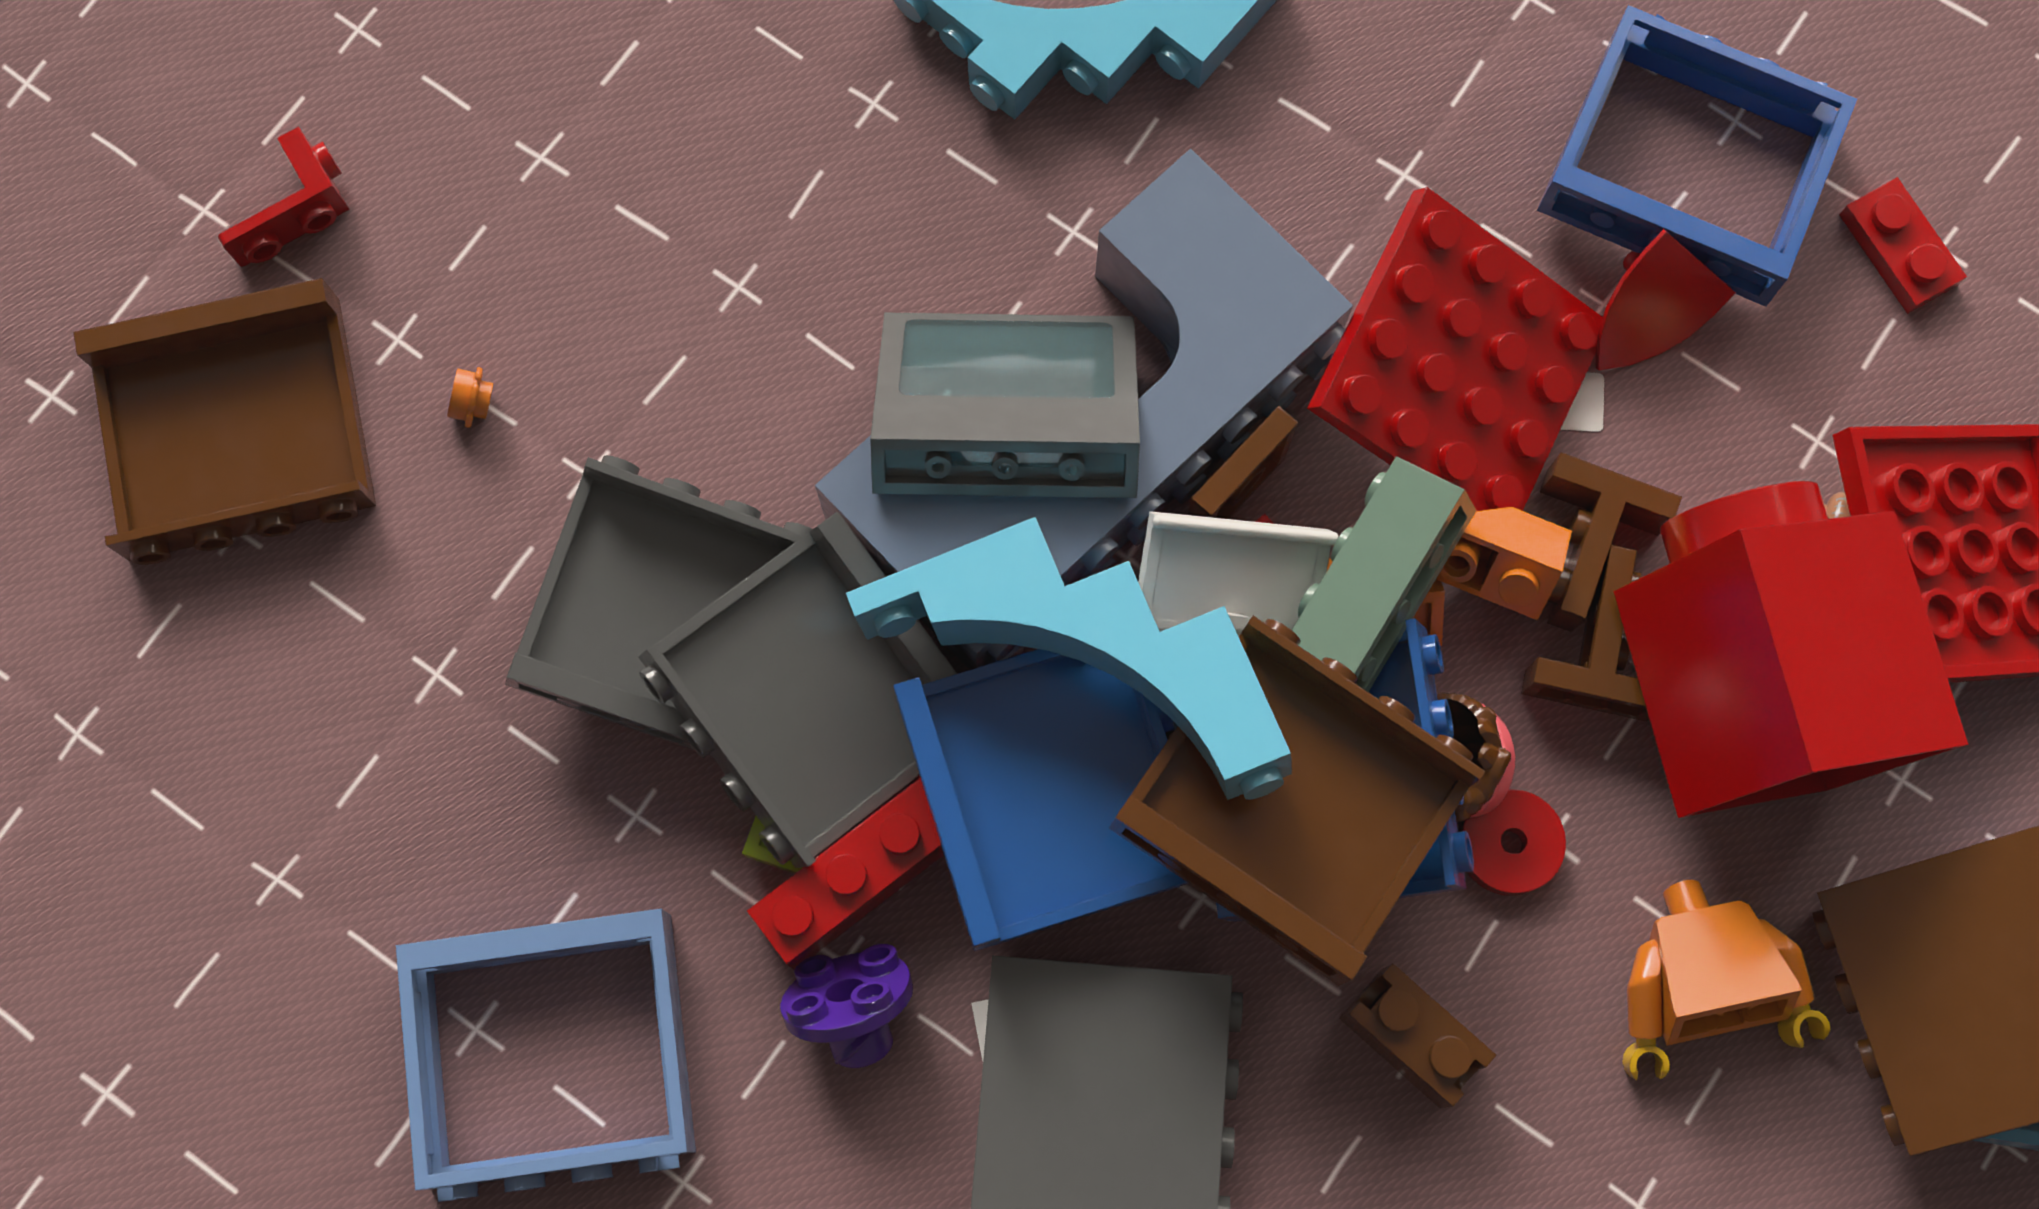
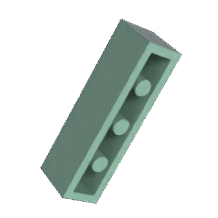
[1292,456,1477,692]

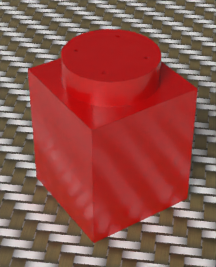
[1613,481,1969,818]

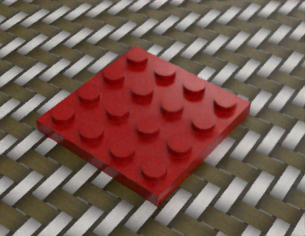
[1307,187,1603,511]
[1832,424,2039,683]

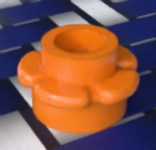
[447,367,494,428]

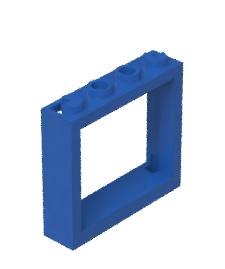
[1537,5,1857,307]

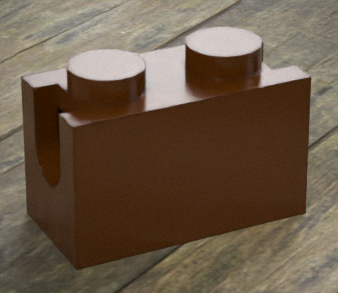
[1339,964,1497,1108]

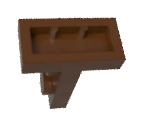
[1540,452,1682,632]
[1521,545,1650,722]

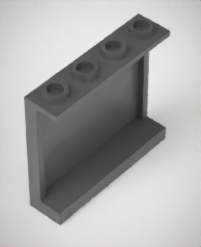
[505,455,813,756]
[638,511,957,868]
[971,955,1243,1209]

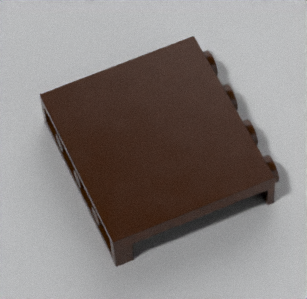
[73,278,376,565]
[1109,615,1485,986]
[1812,825,2039,1156]

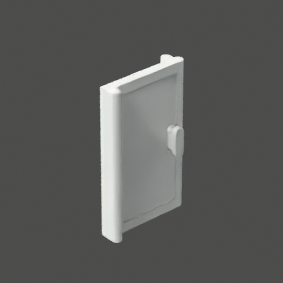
[1138,511,1339,636]

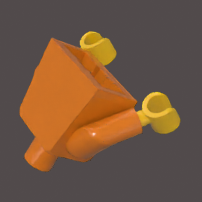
[1622,879,1830,1080]

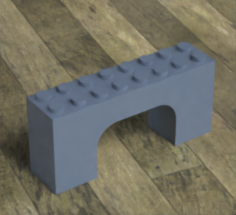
[815,148,1353,670]

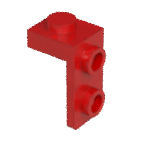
[218,126,350,267]

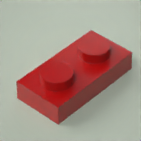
[1839,177,1967,314]

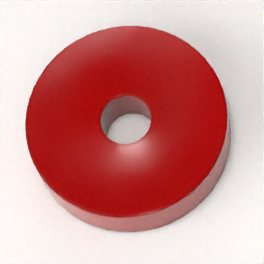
[1458,789,1566,896]

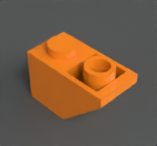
[1436,507,1572,620]

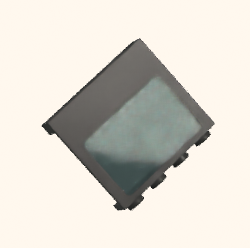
[870,312,1140,498]

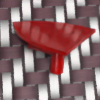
[1596,229,1736,371]

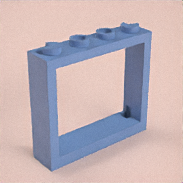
[396,908,696,1202]

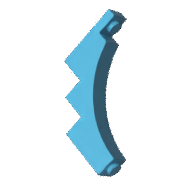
[846,517,1292,800]

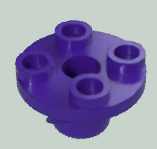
[780,944,913,1068]

